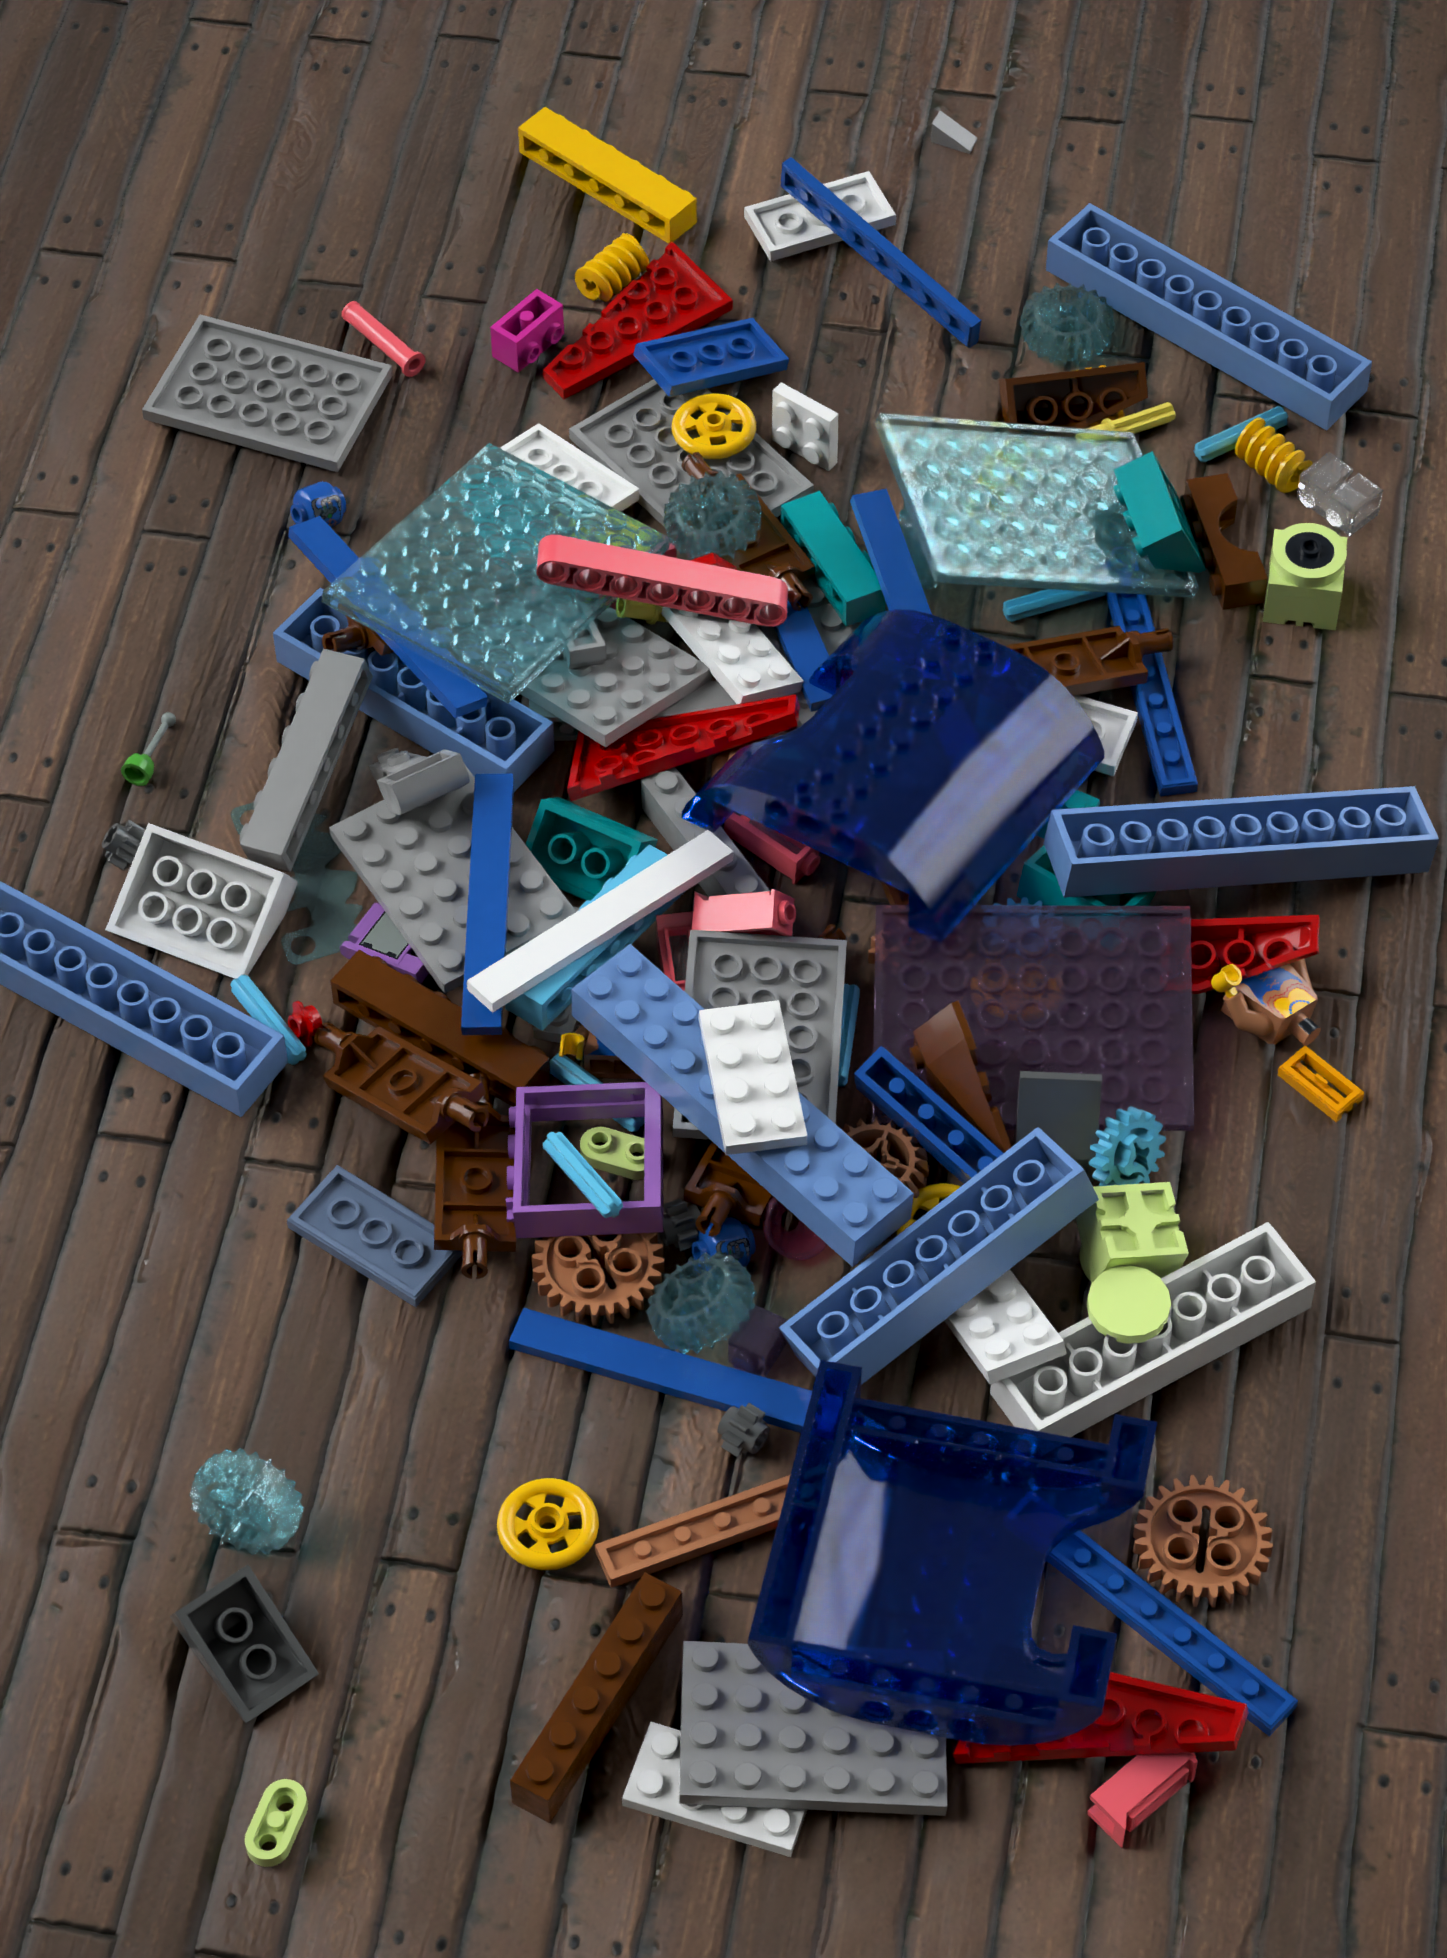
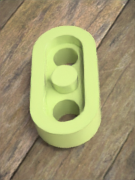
[580,1127,644,1180]
[245,1779,308,1867]

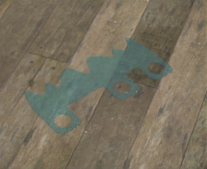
[231,802,363,964]

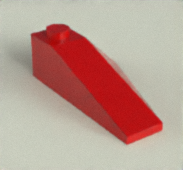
[1159,915,1320,995]

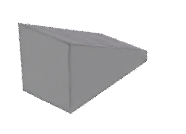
[931,111,978,154]

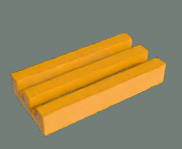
[1277,1046,1364,1123]

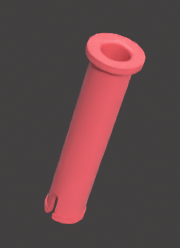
[341,301,425,377]

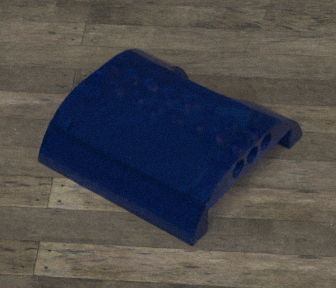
[682,609,1105,943]
[748,1360,1157,1745]

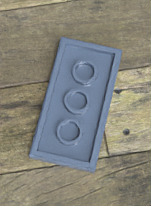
[287,1165,463,1307]

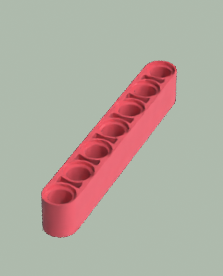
[536,535,788,627]

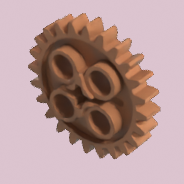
[532,1232,665,1325]
[1133,1475,1273,1607]

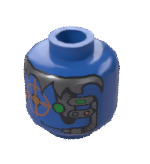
[290,481,346,528]
[692,1217,756,1275]

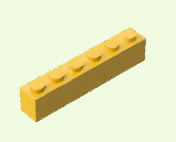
[518,107,697,244]

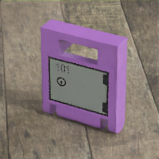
[340,902,429,984]

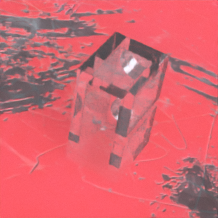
[1297,452,1383,536]

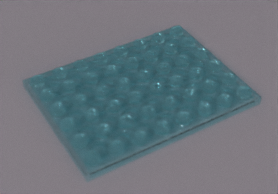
[874,413,1199,597]
[322,443,671,704]

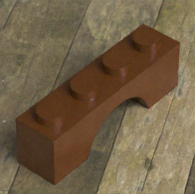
[1180,473,1268,610]

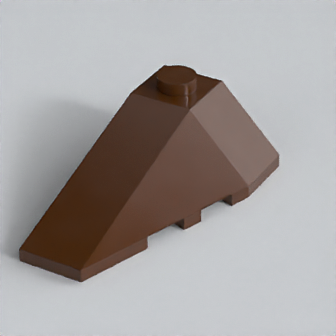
[999,362,1148,450]
[909,1000,1011,1153]

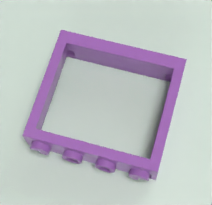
[506,1082,663,1238]

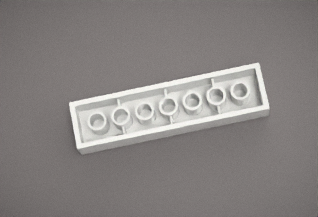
[990,1222,1316,1456]

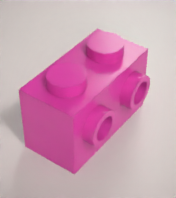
[490,289,564,373]

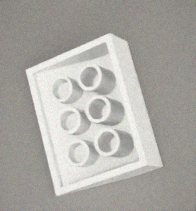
[105,823,298,979]

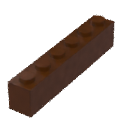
[330,950,551,1107]
[510,1572,683,1823]

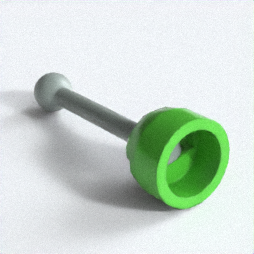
[121,712,176,786]

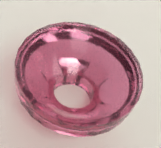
[763,1197,827,1260]

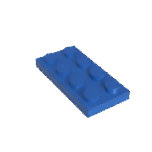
[633,318,789,397]

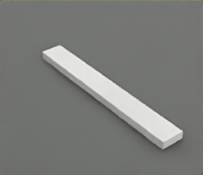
[467,830,734,1013]

